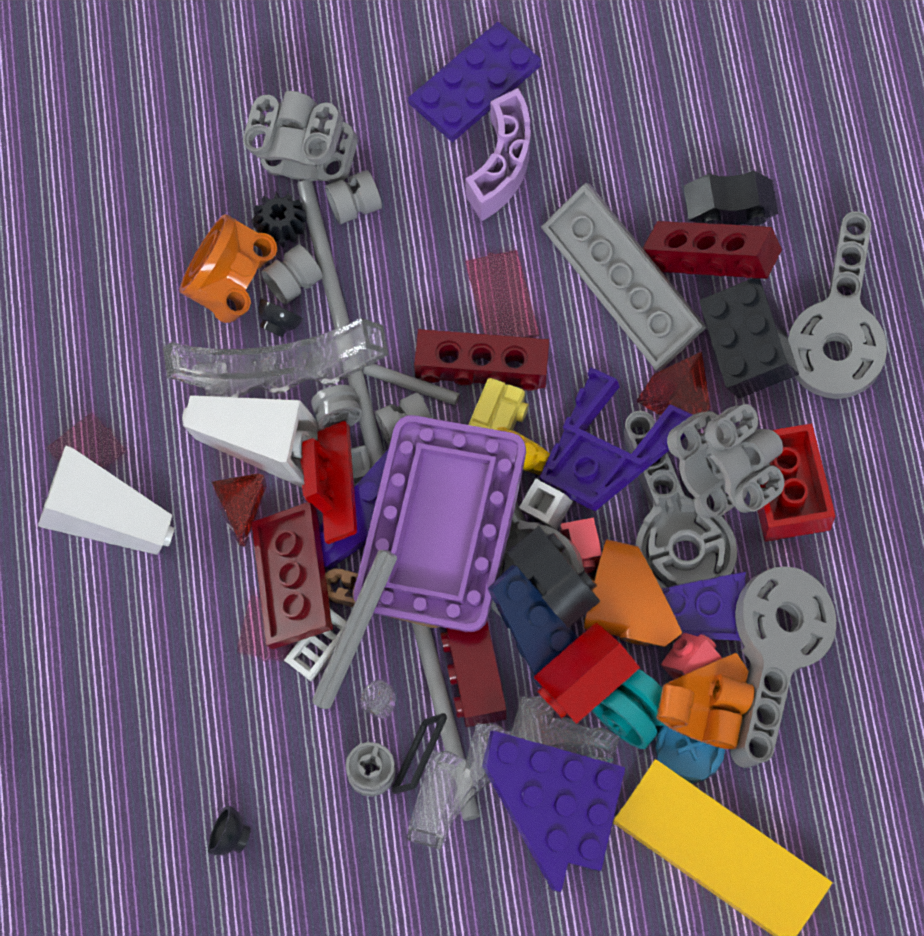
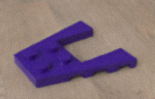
[539,367,692,511]

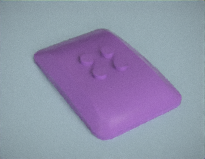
[354,415,526,632]

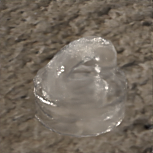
[360,679,396,719]

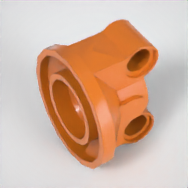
[179,214,277,323]

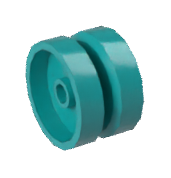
[592,669,665,749]

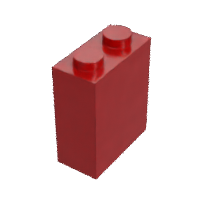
[534,622,640,724]

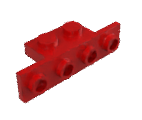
[300,421,357,544]

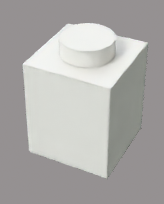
[519,478,573,530]

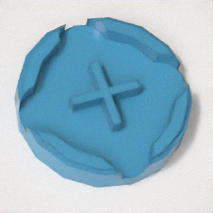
[655,725,725,783]

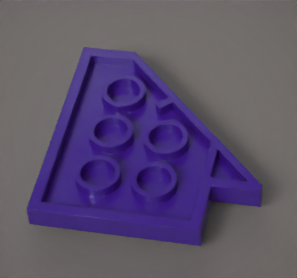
[482,731,625,892]

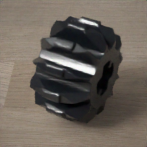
[252,191,307,248]

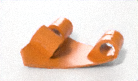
[656,653,754,749]

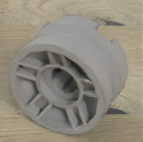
[311,385,362,430]
[346,742,396,797]

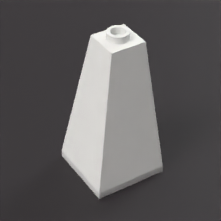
[182,395,321,488]
[38,446,175,555]

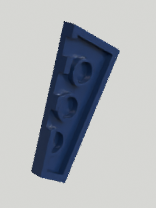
[488,565,578,714]

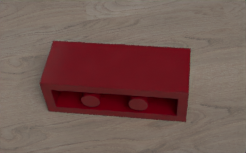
[440,621,507,728]

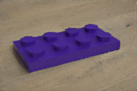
[408,21,542,143]

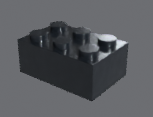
[699,278,799,399]

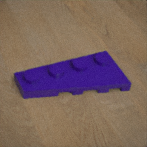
[319,448,389,570]
[661,571,746,641]

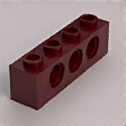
[643,221,782,279]
[414,329,549,391]

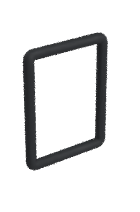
[392,713,447,794]

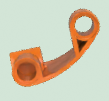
[584,539,682,647]

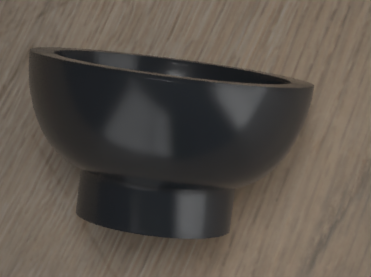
[258,298,304,337]
[208,805,251,856]

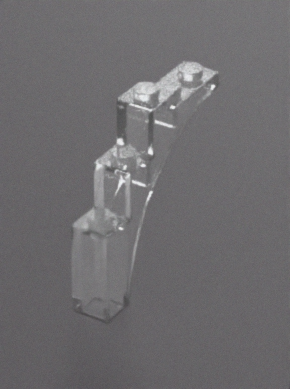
[163,318,389,398]
[407,696,620,850]

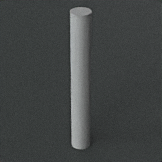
[363,361,460,405]

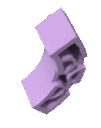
[465,88,530,221]

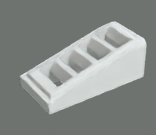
[284,609,347,682]

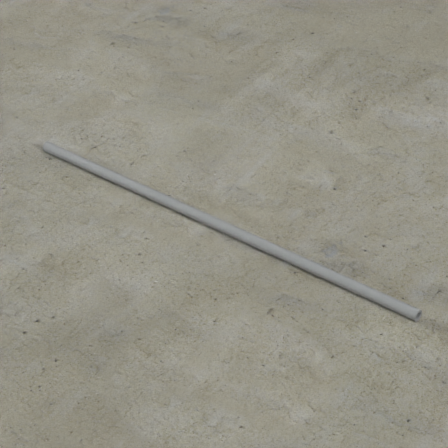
[297,180,480,821]

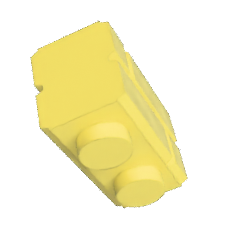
[468,378,529,431]

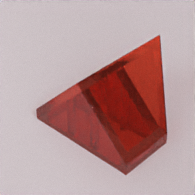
[637,351,711,416]
[212,473,267,547]

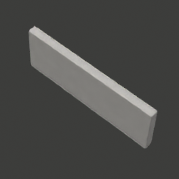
[541,183,707,371]

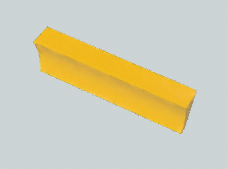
[613,759,833,936]

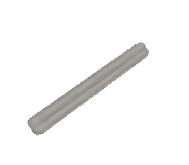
[312,549,397,709]

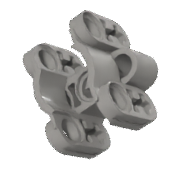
[243,91,358,183]
[667,404,784,519]

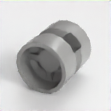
[325,170,382,225]
[261,244,323,305]
[375,392,432,446]

